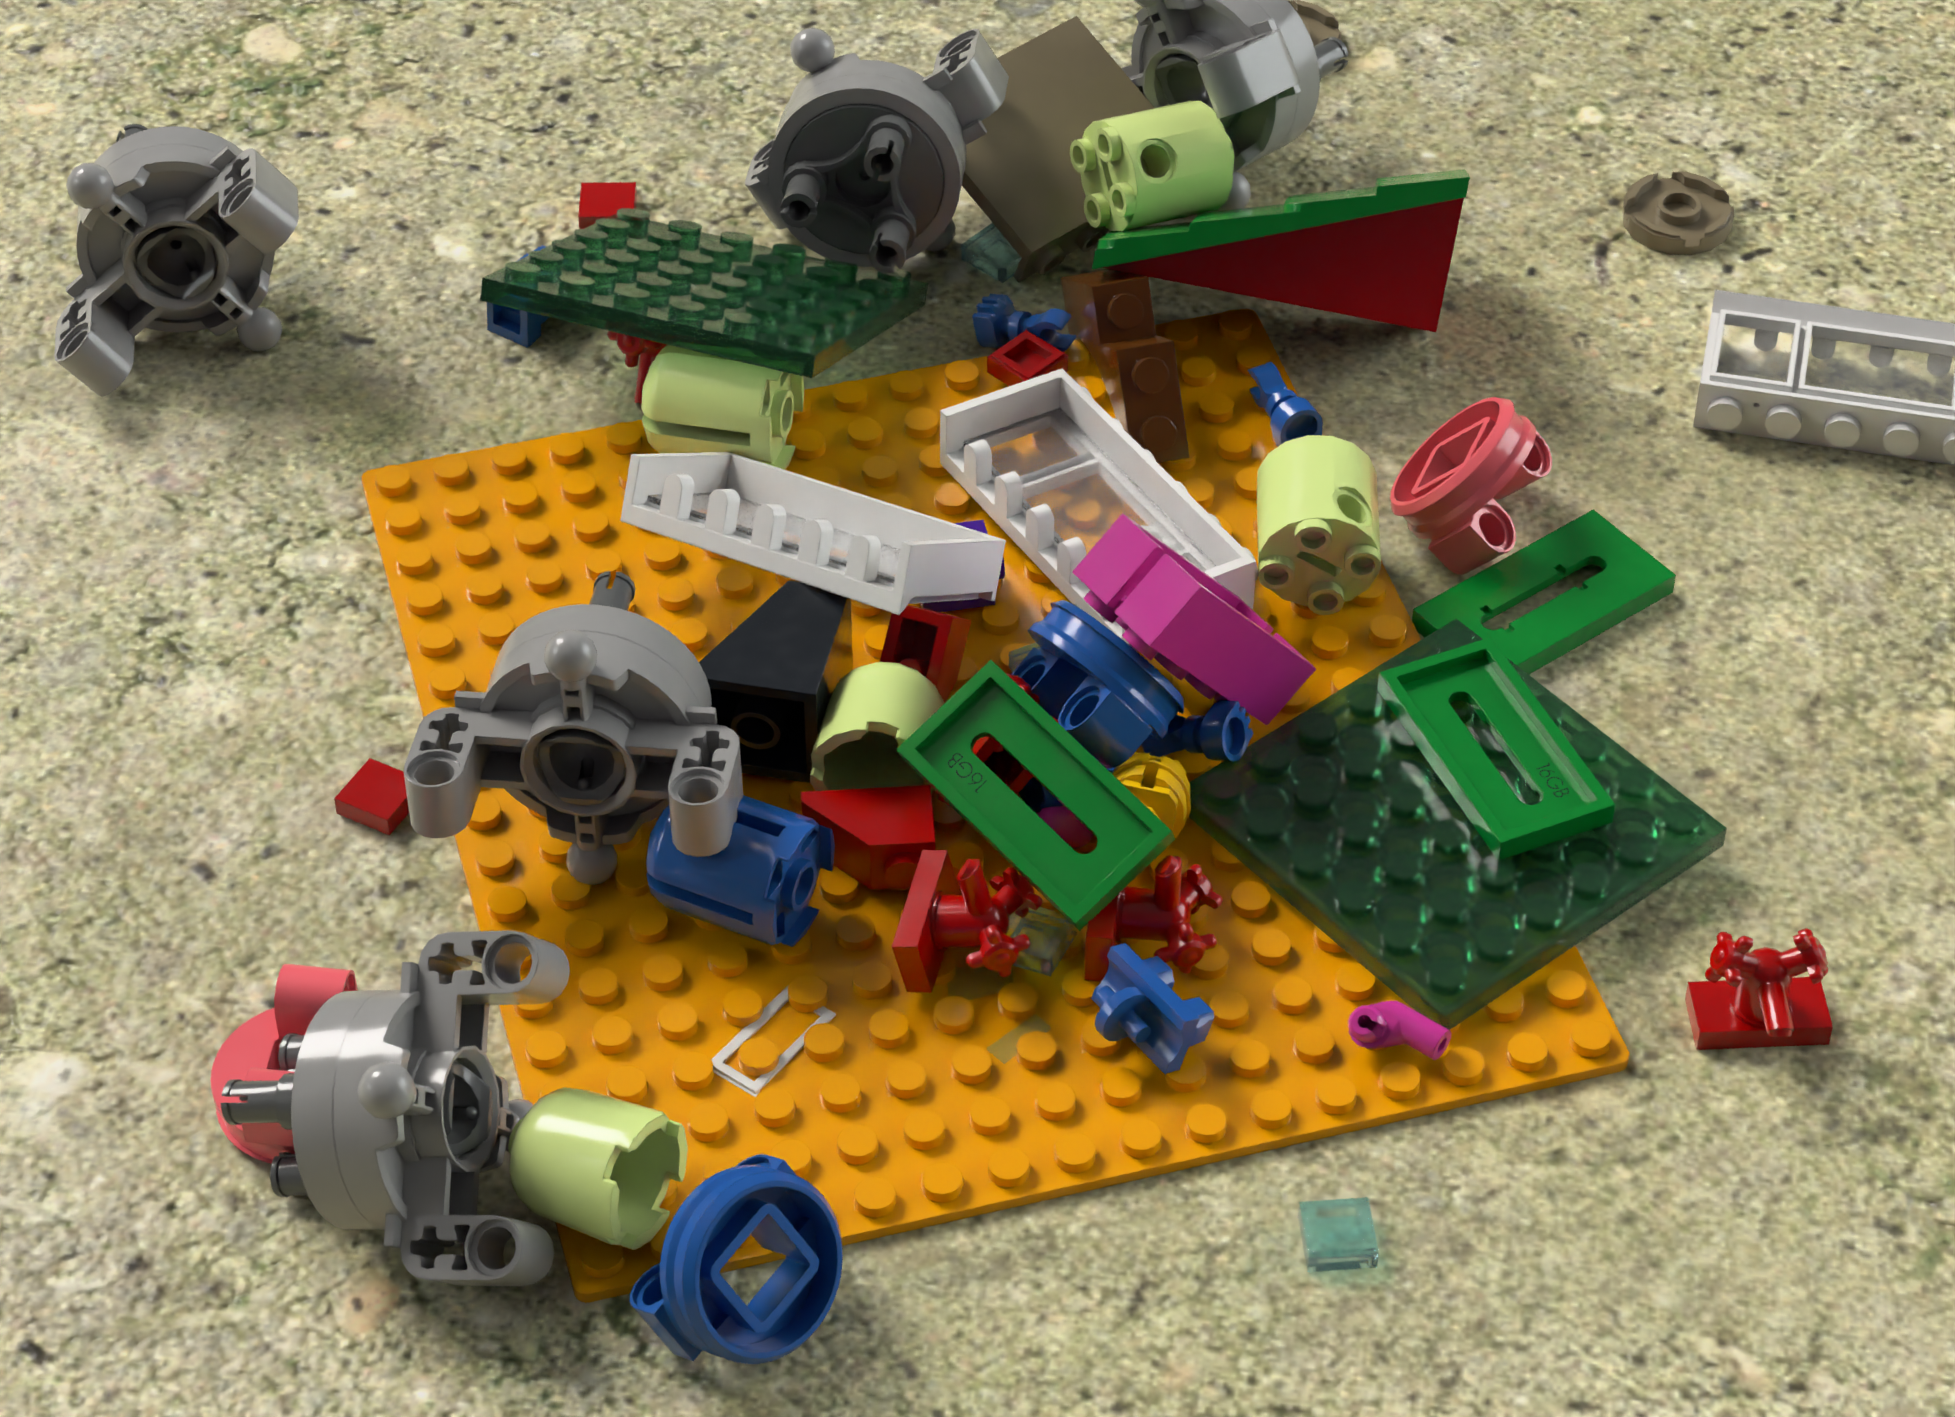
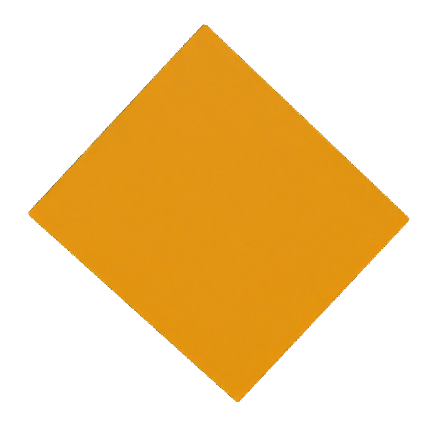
[361,309,1630,1303]

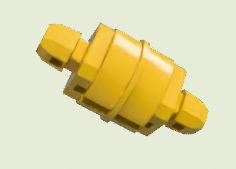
[1112,752,1191,848]

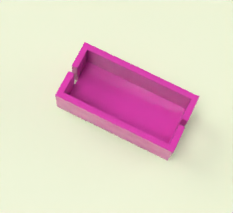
[1072,513,1316,725]

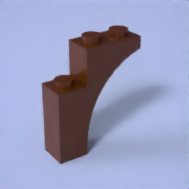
[1061,269,1189,463]

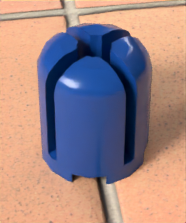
[646,795,835,947]

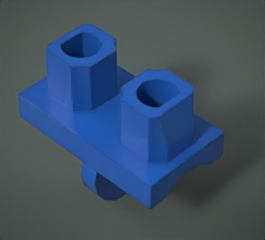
[1091,943,1214,1074]

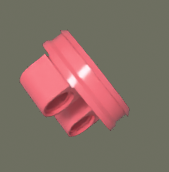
[1390,397,1552,575]
[211,964,358,1164]

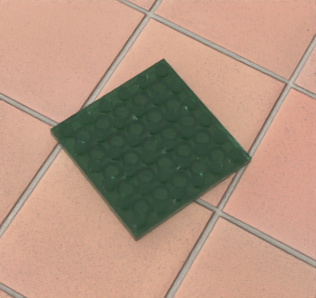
[480,208,929,378]
[1188,619,1727,1030]

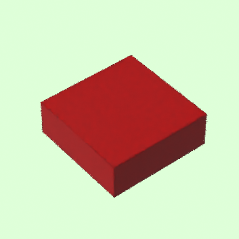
[578,182,637,233]
[987,330,1069,386]
[334,758,409,836]

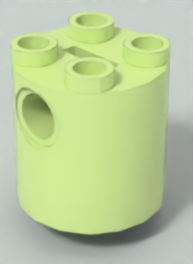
[1070,101,1234,231]
[1257,435,1381,615]

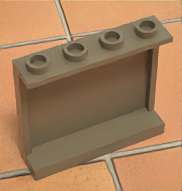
[962,16,1154,282]

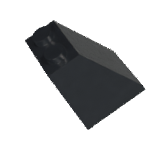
[699,580,853,783]

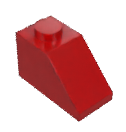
[880,605,972,703]
[801,785,936,890]

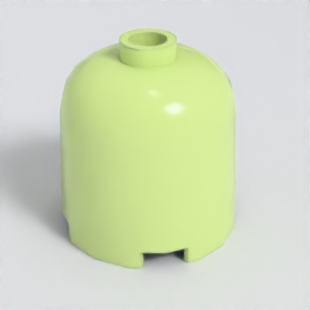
[810,662,944,795]
[508,1088,688,1249]

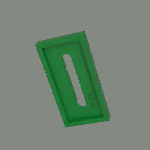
[1412,509,1676,678]
[1377,637,1616,861]
[896,660,1175,931]

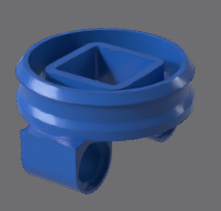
[1011,600,1184,769]
[629,1154,843,1364]

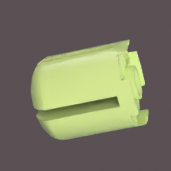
[641,341,804,470]

